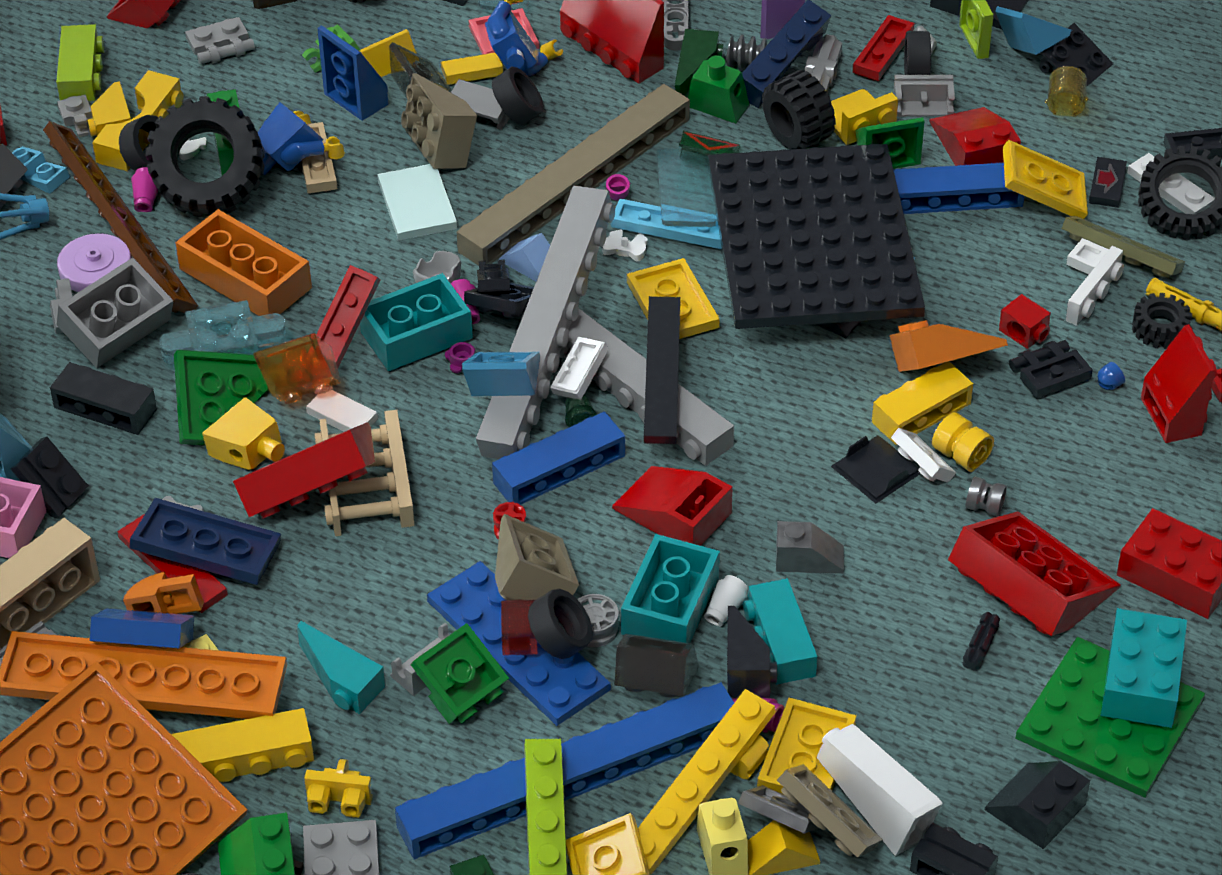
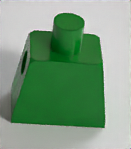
[688,56,749,124]

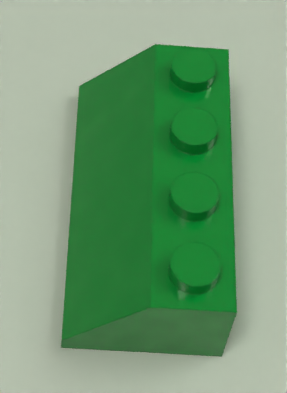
[218,812,296,875]

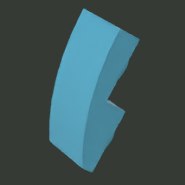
[12,146,70,193]

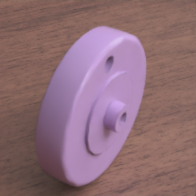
[57,234,132,292]

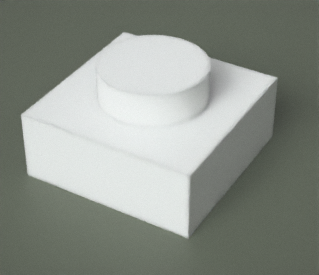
[1066,238,1109,274]

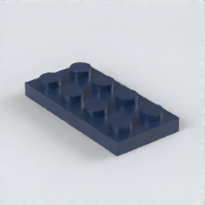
[130,498,281,585]

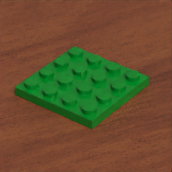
[1015,636,1205,798]

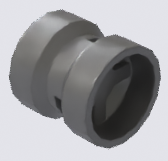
[965,477,1007,517]

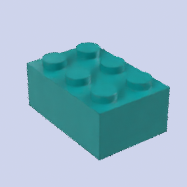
[360,273,473,371]
[621,534,720,652]
[1101,608,1187,728]

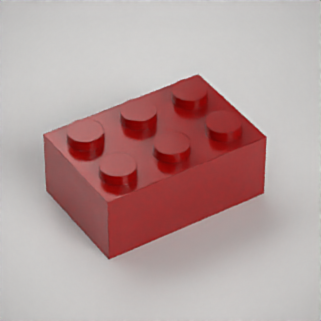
[1116,508,1222,619]

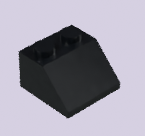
[984,761,1090,849]

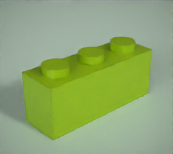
[56,24,104,101]

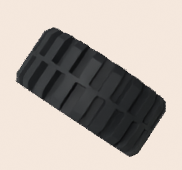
[145,96,265,217]

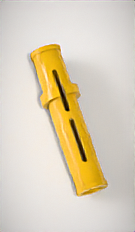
[1146,278,1222,332]

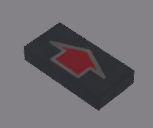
[1089,157,1127,208]

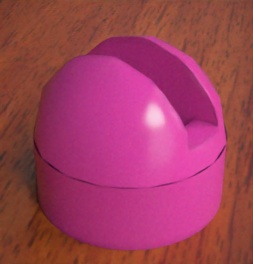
[606,174,630,201]

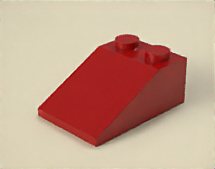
[929,107,1021,166]

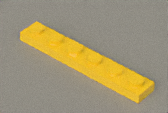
[638,689,776,875]

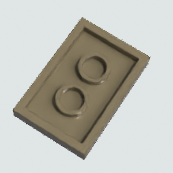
[777,764,883,858]

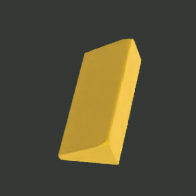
[359,29,418,77]

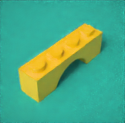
[92,70,184,172]

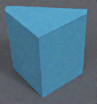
[995,6,1071,55]
[462,351,540,396]

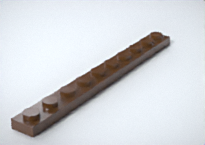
[43,121,198,314]

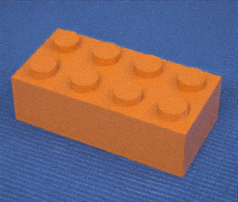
[175,209,312,322]

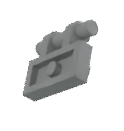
[185,17,255,64]

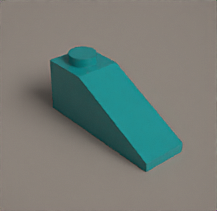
[297,621,385,714]

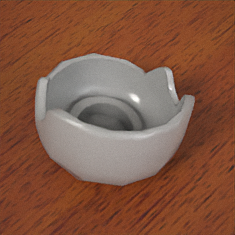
[413,251,461,283]

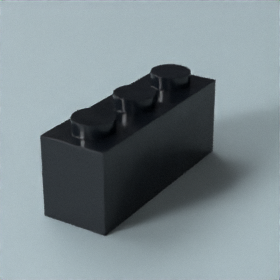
[50,362,157,435]

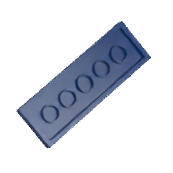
[427,561,611,726]

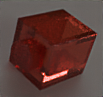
[501,599,538,655]

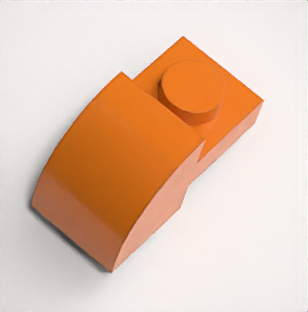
[123,572,204,614]

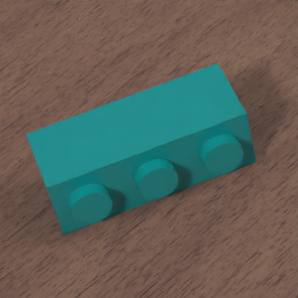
[743,578,817,685]

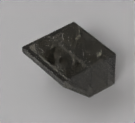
[614,634,698,698]

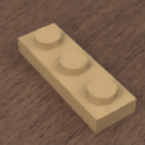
[301,122,337,193]

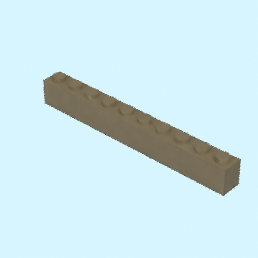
[457,84,690,266]

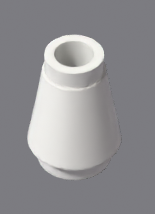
[704,575,748,627]

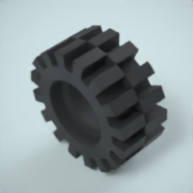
[1132,293,1192,349]

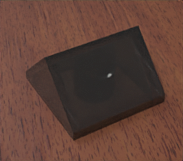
[389,42,452,98]

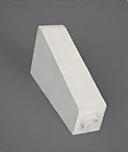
[817,724,943,856]

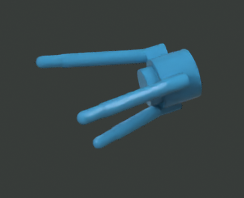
[0,193,49,239]

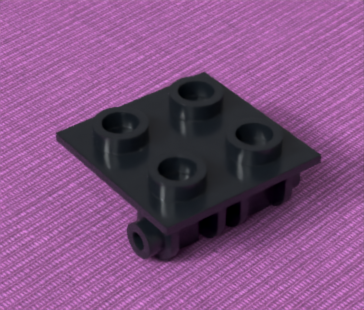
[1039,23,1114,92]

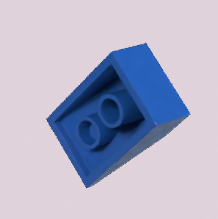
[317,26,388,121]

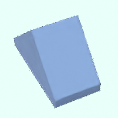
[499,233,550,282]

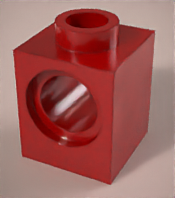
[999,294,1051,349]

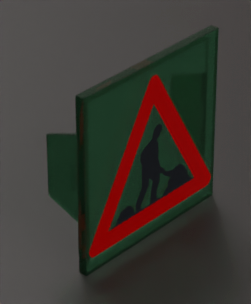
[679,130,741,157]

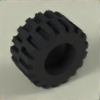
[762,70,836,150]

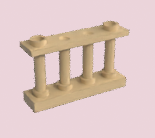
[315,410,414,536]

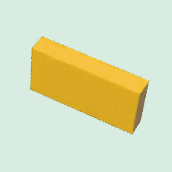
[441,53,503,85]

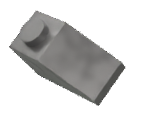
[776,521,844,574]

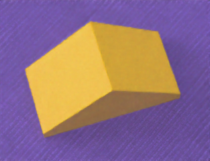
[747,820,820,875]

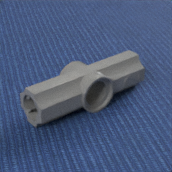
[805,34,842,94]

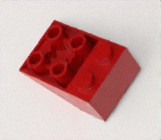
[1141,324,1217,443]
[612,466,733,546]

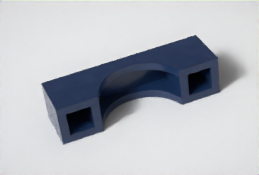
[742,0,831,108]

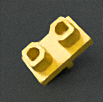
[304,759,373,818]

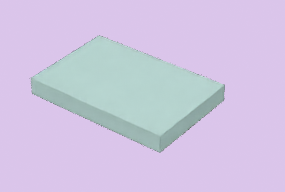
[377,164,457,241]

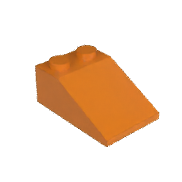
[889,320,1008,372]

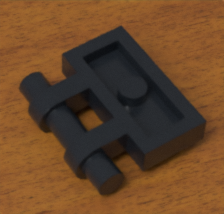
[1009,340,1093,399]

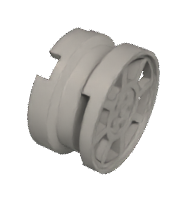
[578,594,619,647]

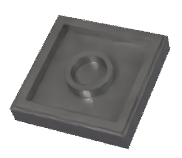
[738,785,818,833]

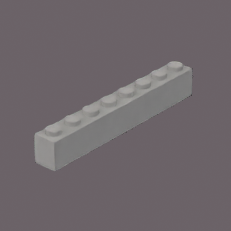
[559,309,734,466]

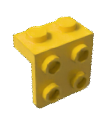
[831,89,898,145]

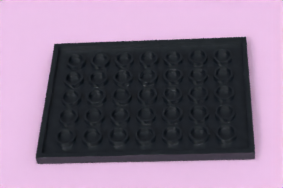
[708,144,925,329]

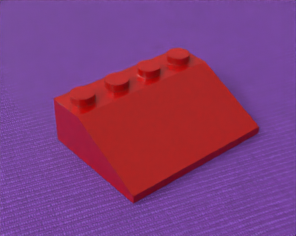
[560,0,664,84]
[948,511,1121,636]

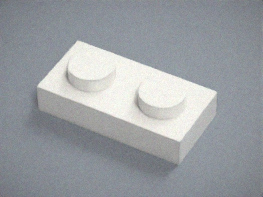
[891,428,956,482]

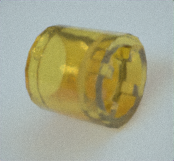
[1045,66,1088,117]

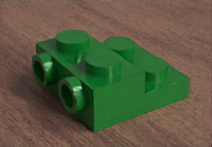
[410,623,509,724]

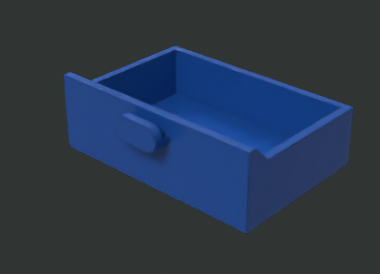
[90,608,194,648]

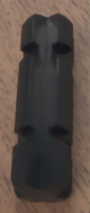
[962,612,1000,671]

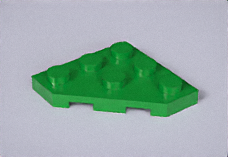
[174,350,272,445]

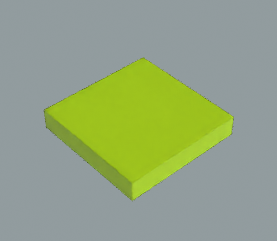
[959,0,993,59]

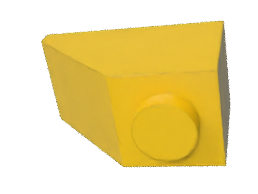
[87,81,131,137]

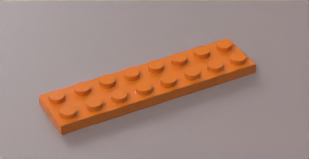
[0,631,287,719]

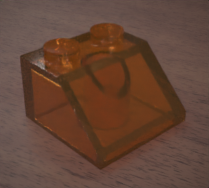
[253,333,341,404]

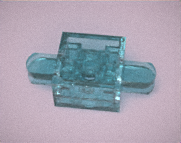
[159,300,286,364]

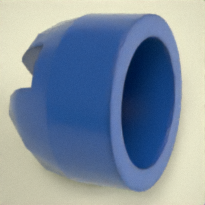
[1098,362,1125,390]

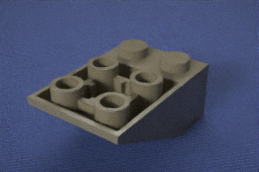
[401,73,477,169]

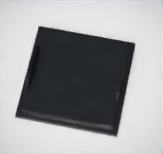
[831,435,921,504]

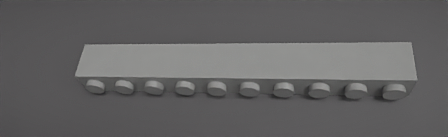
[476,185,615,460]

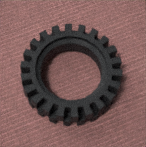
[1138,146,1222,240]

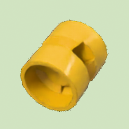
[932,412,994,472]

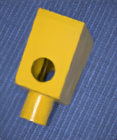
[202,398,285,470]

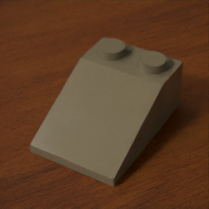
[495,514,579,606]

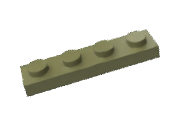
[1062,216,1185,278]

